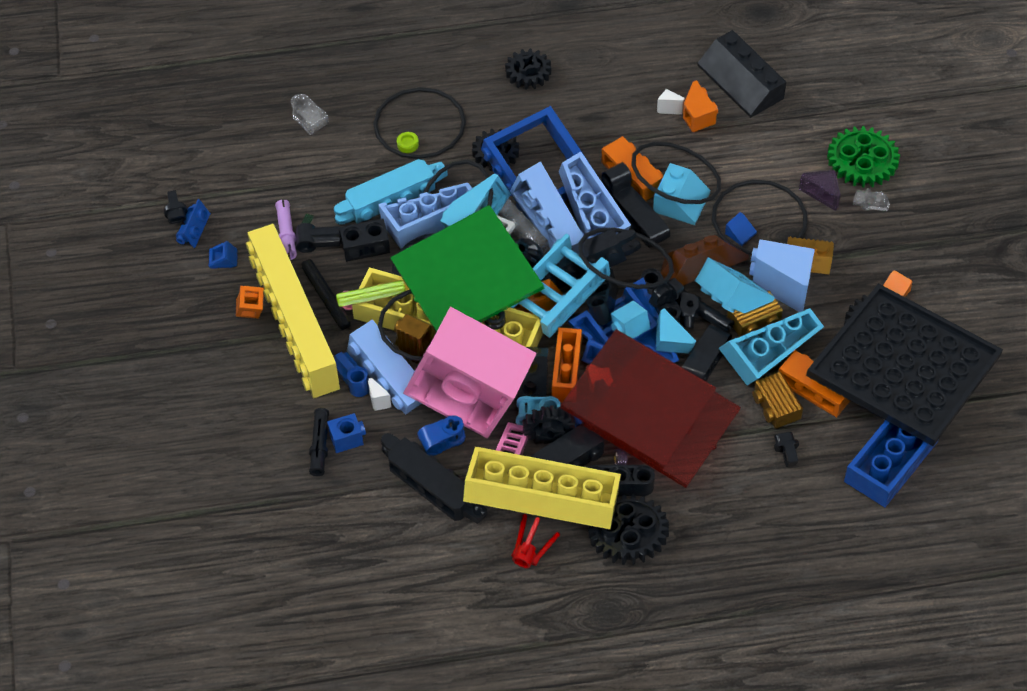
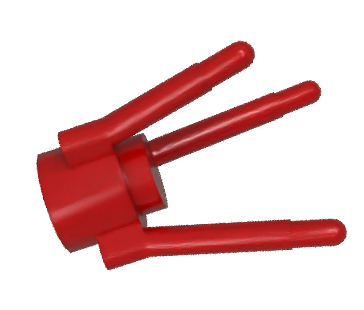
[511,514,560,568]

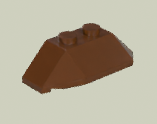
[660,235,749,285]

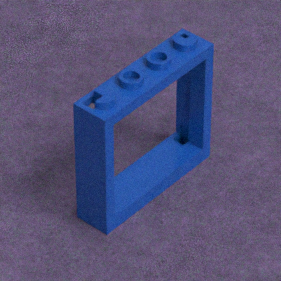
[481,106,598,220]

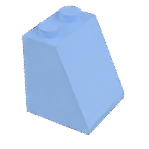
[749,239,815,312]

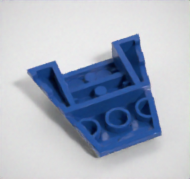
[568,277,679,384]

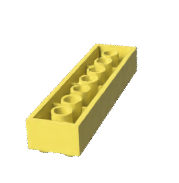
[246,224,340,399]
[352,267,543,347]

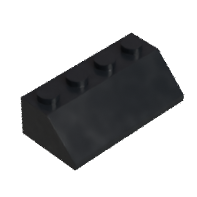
[698,30,786,118]

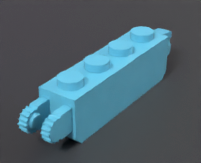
[334,159,448,225]

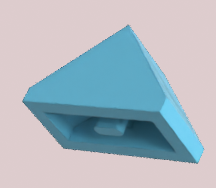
[656,308,696,354]

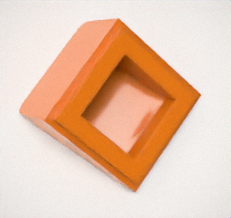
[883,270,912,297]

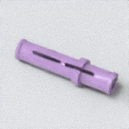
[275,200,297,260]

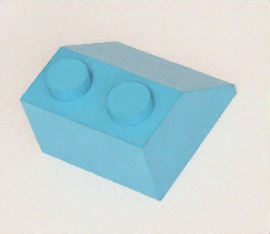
[653,163,711,225]

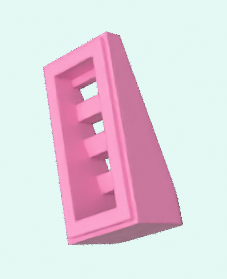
[496,422,528,455]

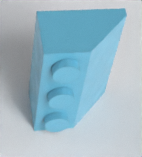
[695,257,775,313]

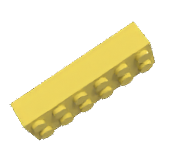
[463,447,621,529]

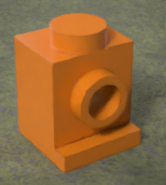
[236,286,264,319]

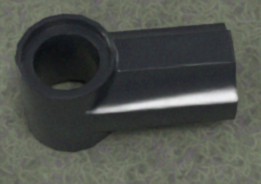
[296,223,341,253]

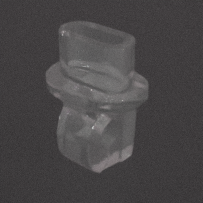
[853,188,890,211]

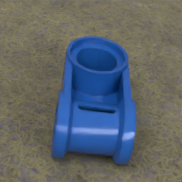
[417,415,466,456]

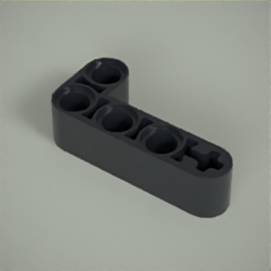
[601,162,670,248]

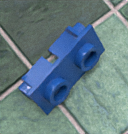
[176,199,211,248]

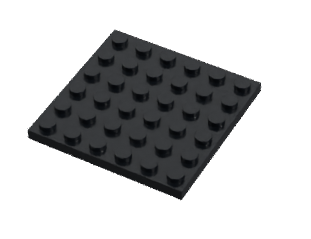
[806,283,1003,446]

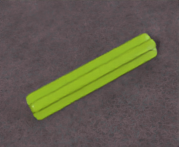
[336,280,405,307]

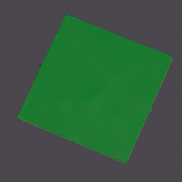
[390,205,545,332]

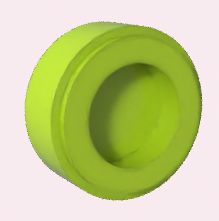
[397,132,419,153]

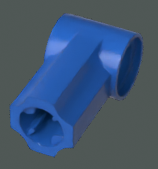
[334,351,369,397]

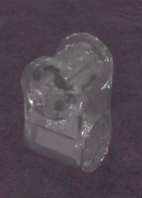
[291,94,329,135]

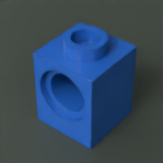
[327,413,366,453]

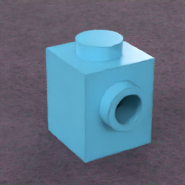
[611,300,651,342]

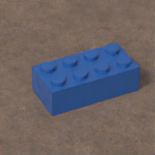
[844,420,939,508]

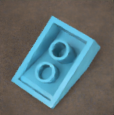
[440,174,511,228]

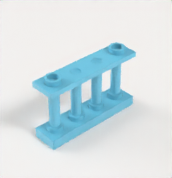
[510,234,610,338]

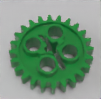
[827,126,900,188]

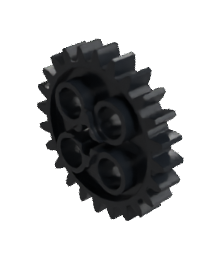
[588,494,669,565]

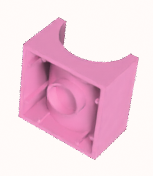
[403,306,537,438]

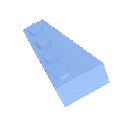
[559,152,631,240]
[510,161,584,249]
[378,183,472,249]
[347,319,422,415]

